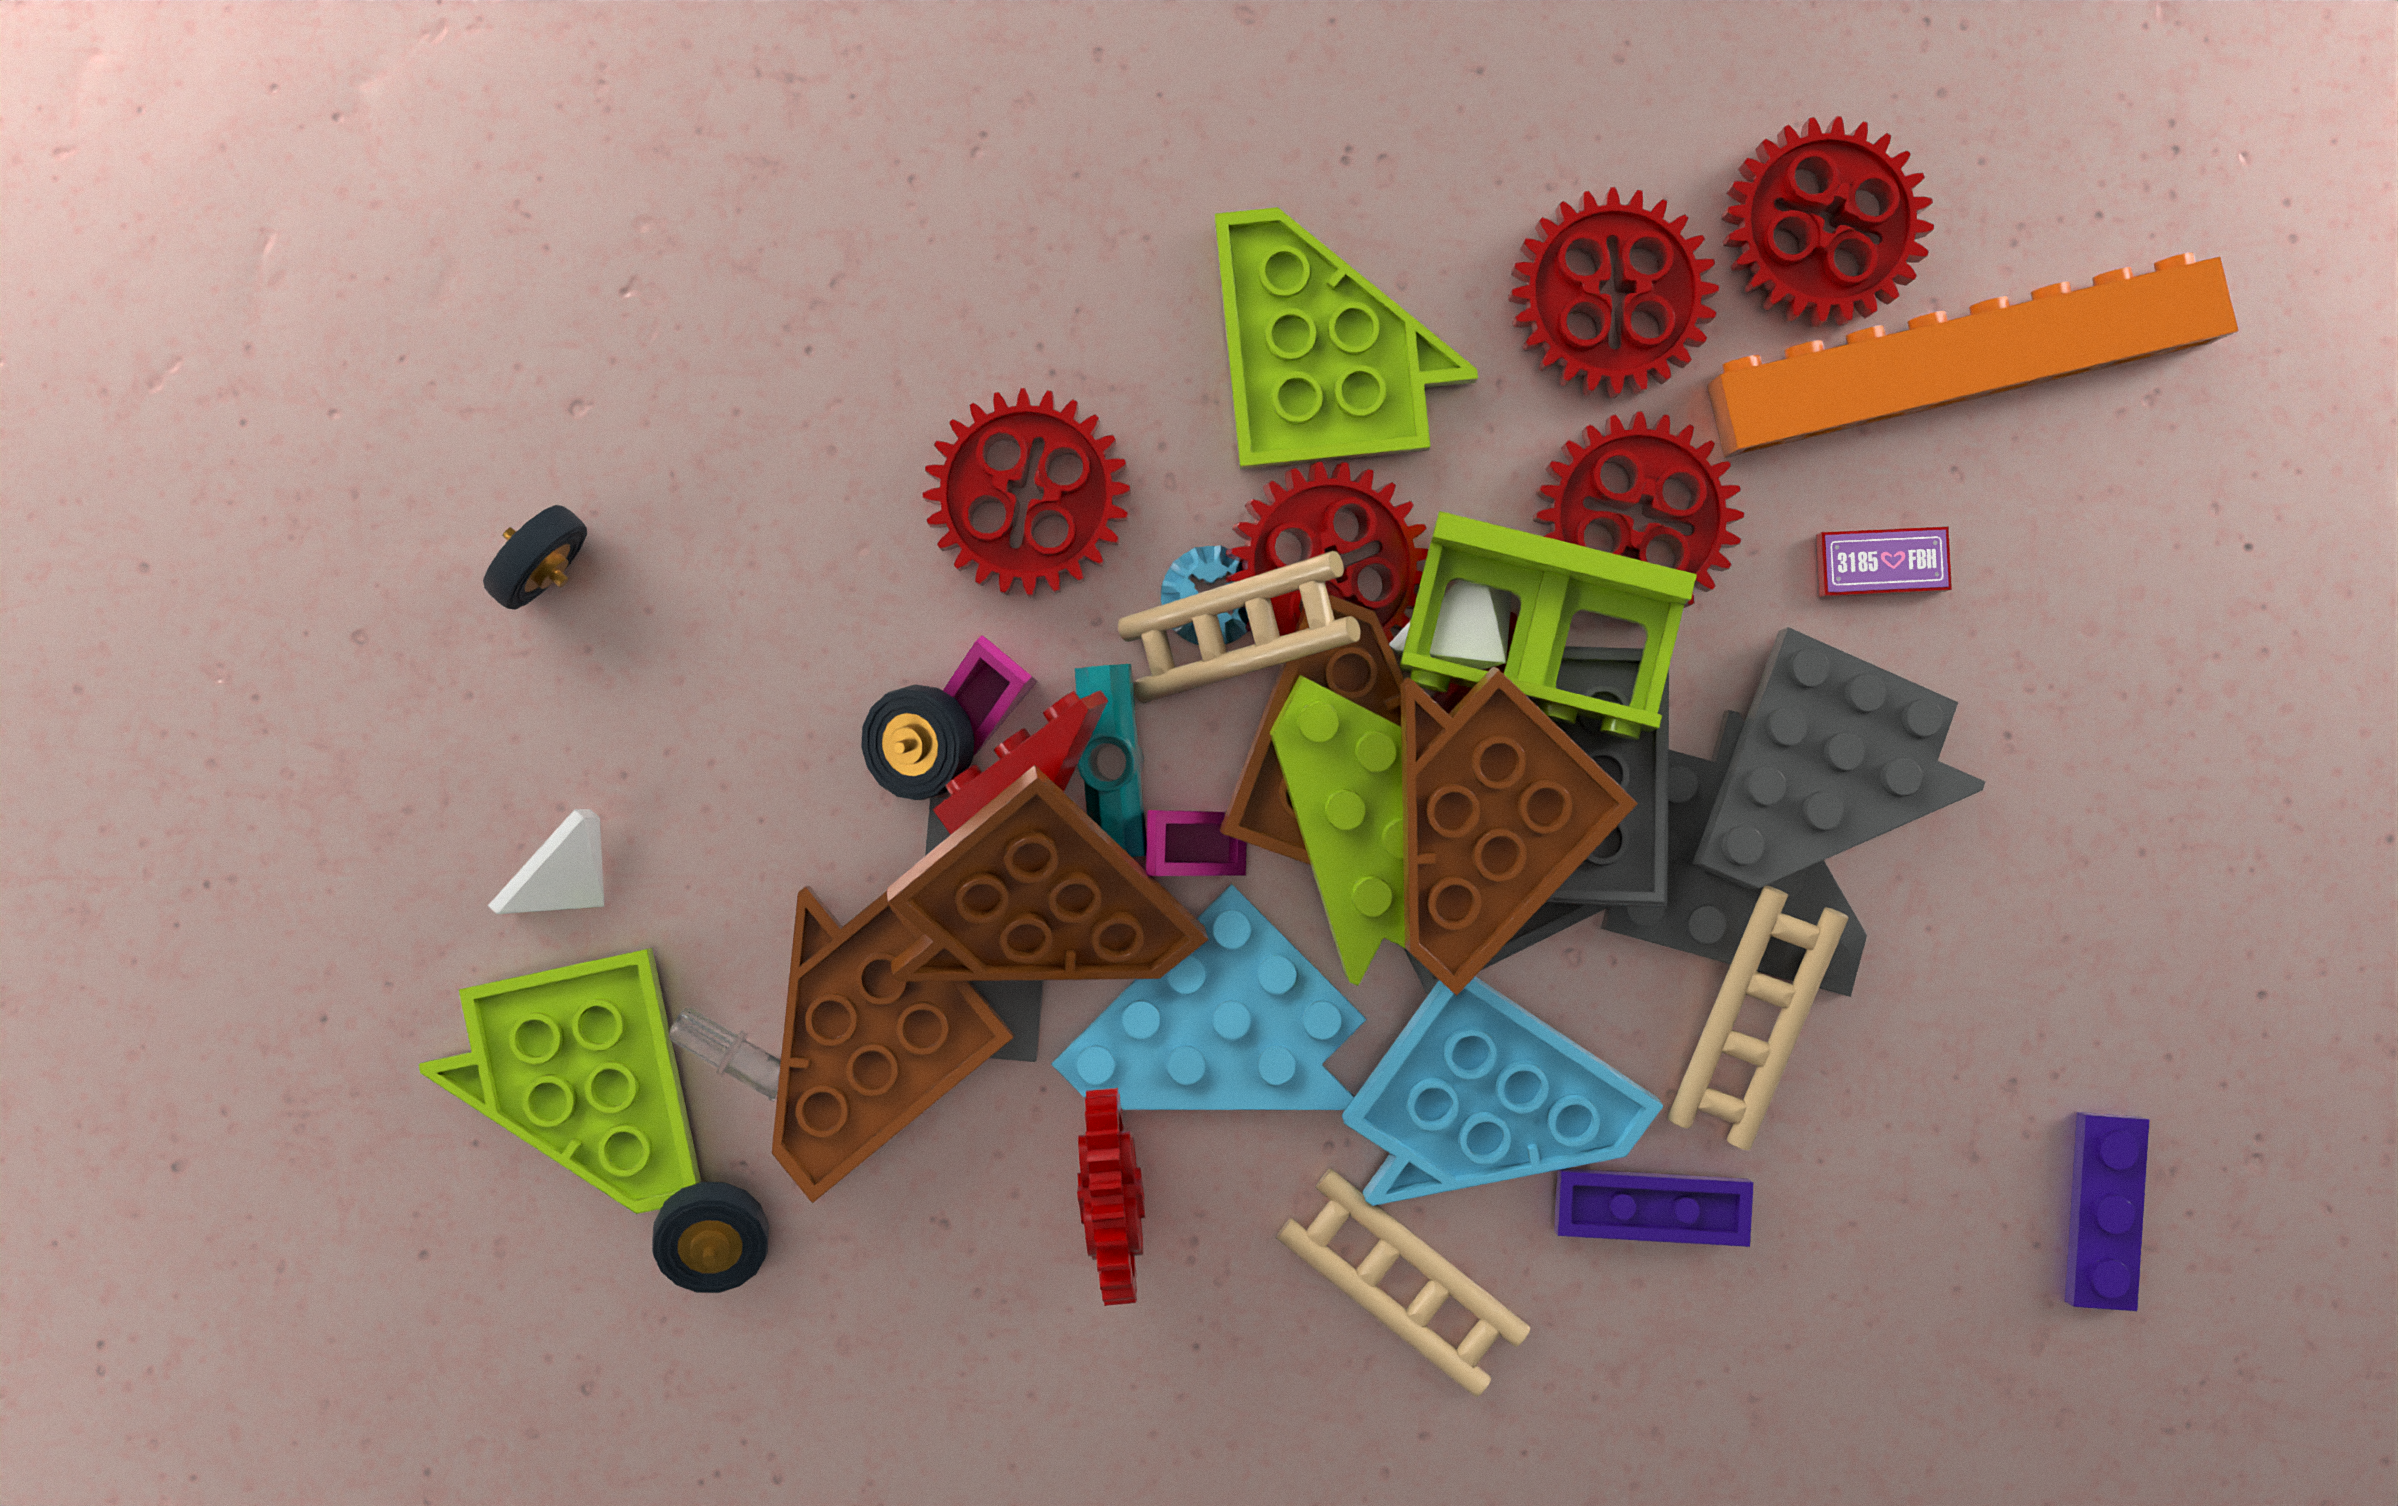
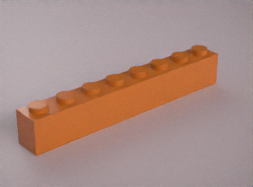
[1707,252,2239,458]

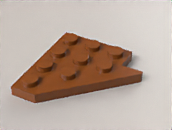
[1219,594,1405,865]
[1401,667,1638,996]
[887,765,1209,982]
[771,886,1015,1203]

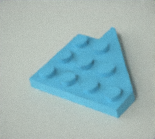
[1051,883,1367,1110]
[1342,976,1664,1206]

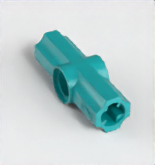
[1074,664,1147,857]

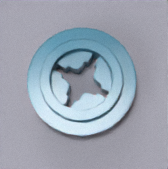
[1161,545,1249,645]

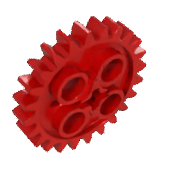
[1721,116,1934,327]
[1508,187,1719,398]
[923,388,1131,598]
[1533,411,1744,618]
[1226,462,1428,643]
[1077,1088,1145,1306]

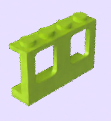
[1399,511,1697,740]

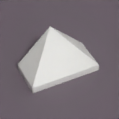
[1389,580,1512,670]
[488,809,604,914]

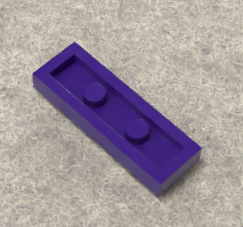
[2065,1112,2149,1311]
[1554,1168,1754,1247]

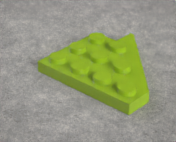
[1215,207,1478,470]
[1270,675,1406,986]
[418,948,701,1214]

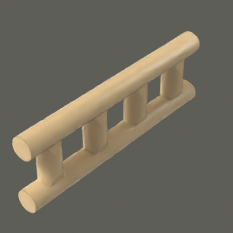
[1118,551,1361,703]
[1667,885,1849,1150]
[1276,1168,1531,1397]

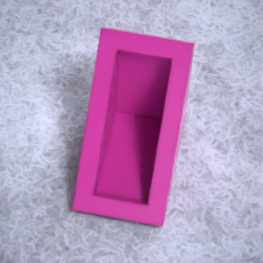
[943,635,1038,756]
[1146,810,1247,876]

